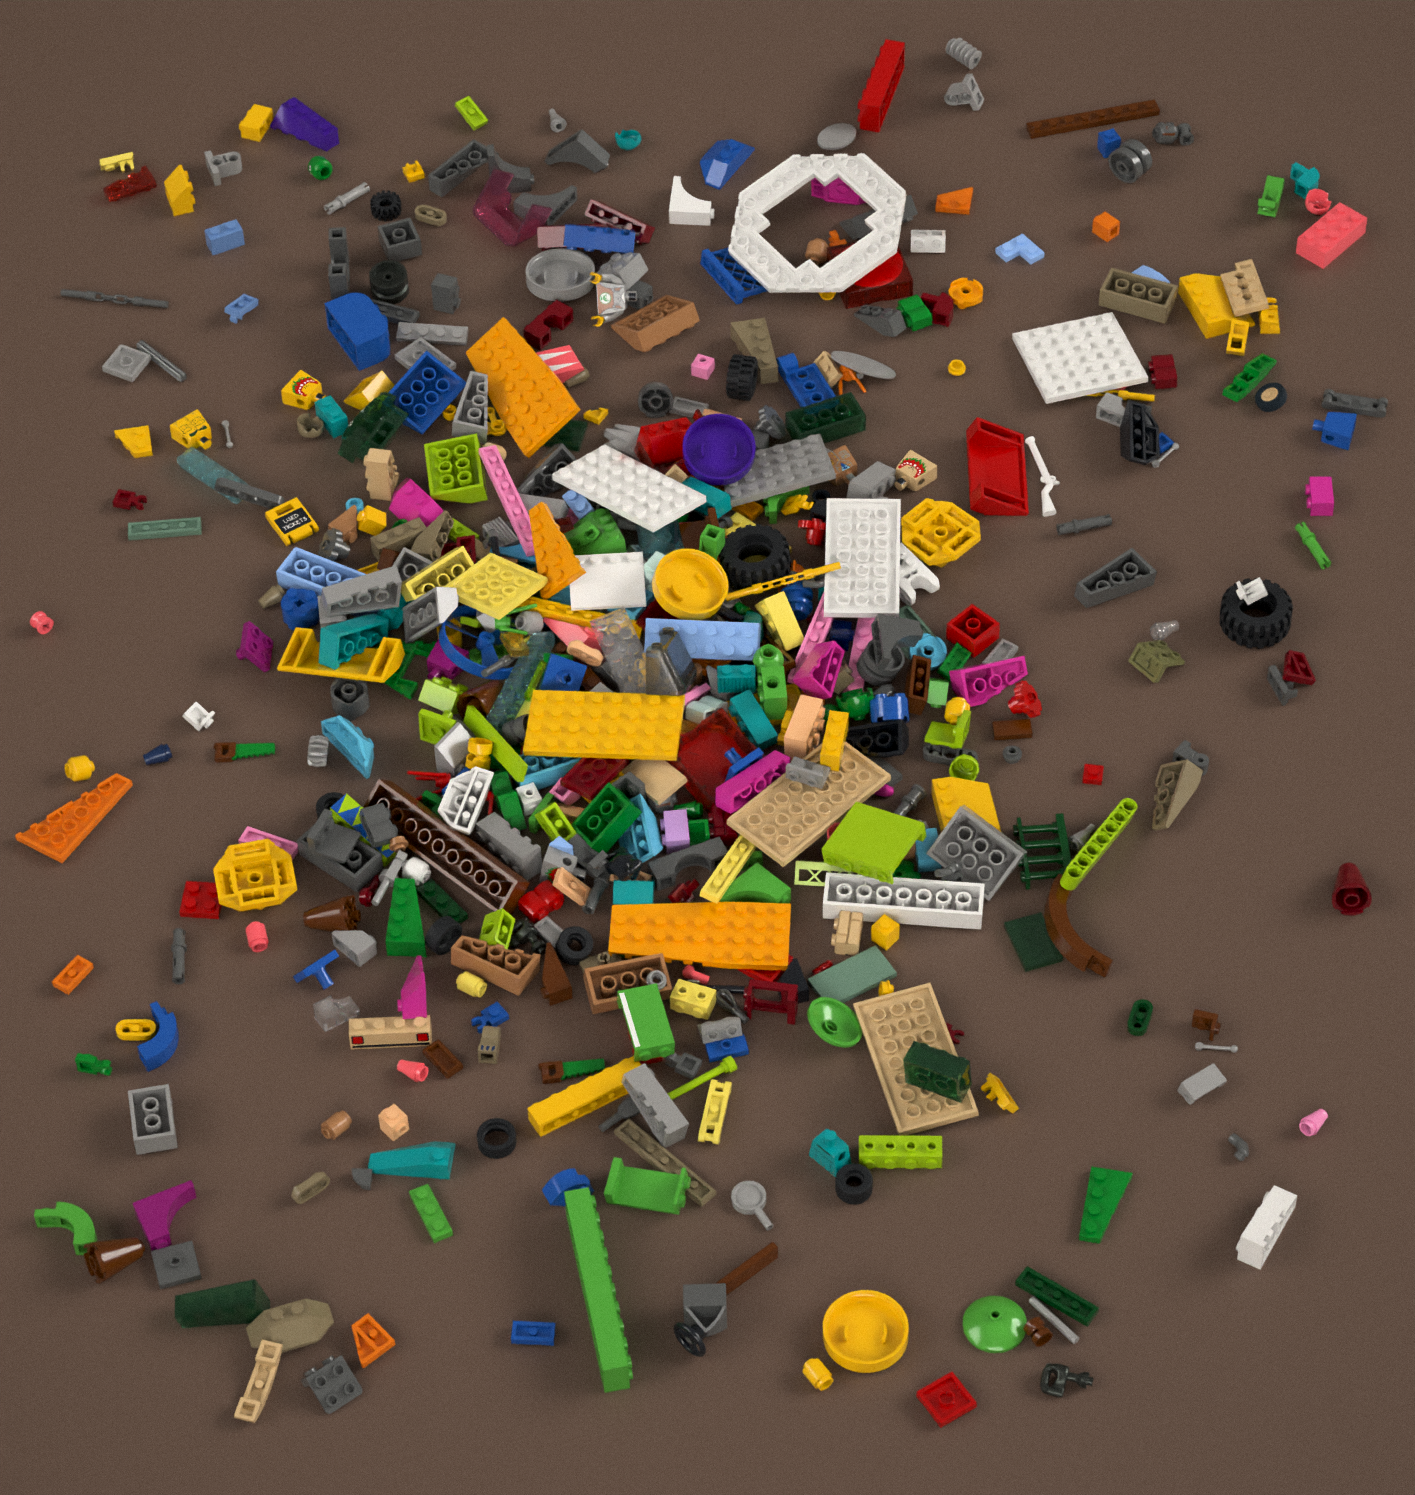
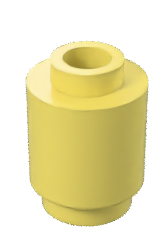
[456,971,487,998]

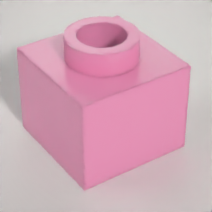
[691,354,715,380]

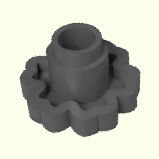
[754,405,786,440]
[318,528,350,561]

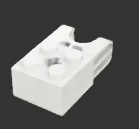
[899,542,940,606]

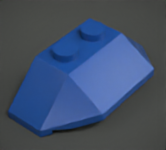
[700,139,755,190]

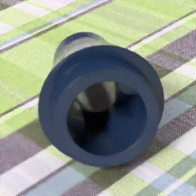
[143,744,173,765]

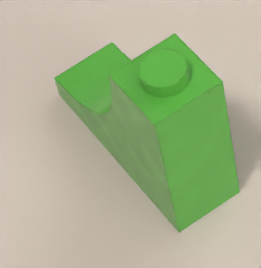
[719,862,791,904]

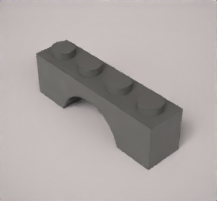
[647,837,728,891]

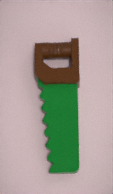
[213,742,275,763]
[538,1058,605,1084]

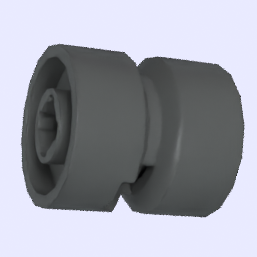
[502,714,529,746]

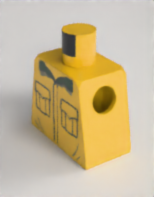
[170,409,212,450]

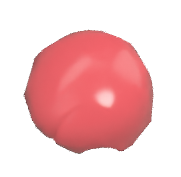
[1305,189,1331,215]

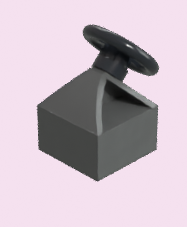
[673,1283,727,1357]

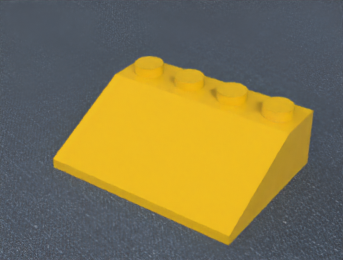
[1178,273,1255,339]
[931,777,1001,832]

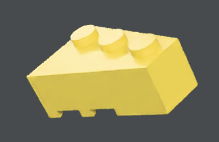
[754,591,804,652]

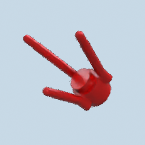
[407,771,451,801]

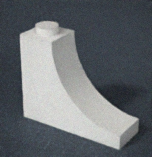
[669,176,715,226]

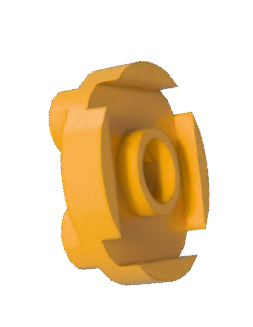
[948,278,983,309]

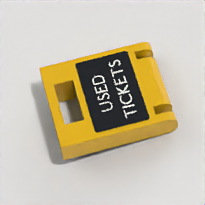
[265,497,319,546]

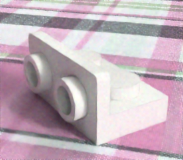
[911,230,946,253]

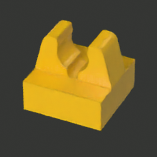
[403,160,425,183]

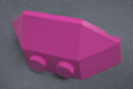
[389,477,443,527]

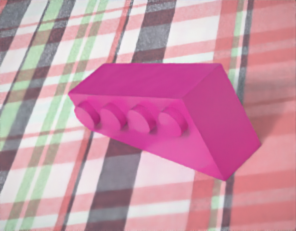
[716,750,790,814]

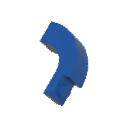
[137,1001,179,1072]

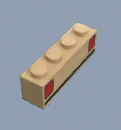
[349,1015,432,1049]

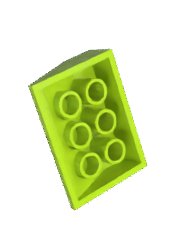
[424,433,488,504]

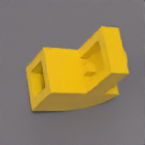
[1226,320,1249,356]

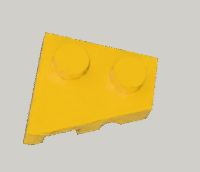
[114,425,153,458]

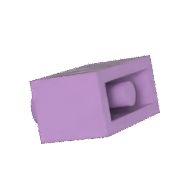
[660,809,690,854]

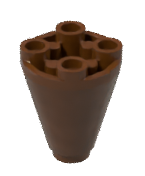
[303,895,361,932]

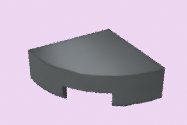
[351,1168,373,1190]

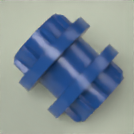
[781,581,813,621]

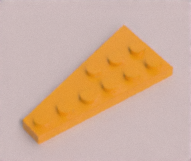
[529,501,586,600]

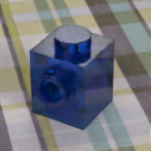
[830,620,855,651]

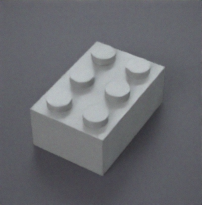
[128,1084,178,1155]

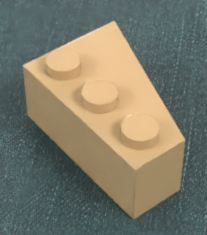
[364,448,400,501]

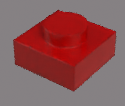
[1082,764,1104,785]

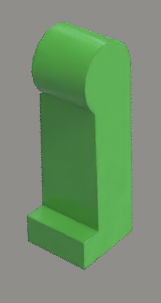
[564,521,600,551]

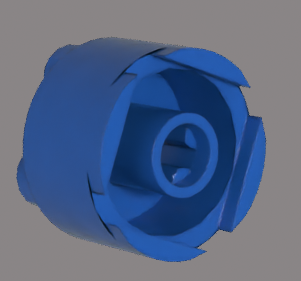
[281,588,320,630]
[870,693,909,724]

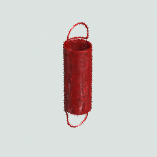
[809,959,835,977]

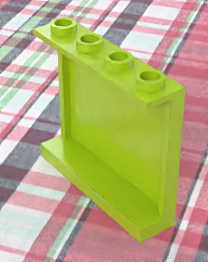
[821,802,927,885]

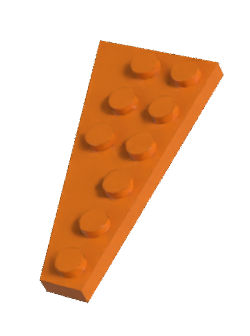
[15,773,133,863]

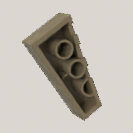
[730,318,778,384]

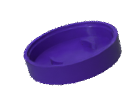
[682,414,756,486]

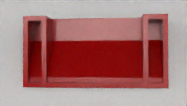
[966,417,1029,516]

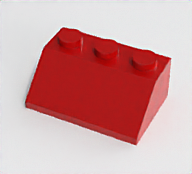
[637,417,692,465]

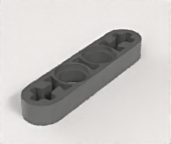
[214,478,285,509]

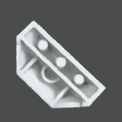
[438,766,494,835]

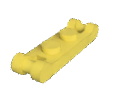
[698,1079,732,1145]

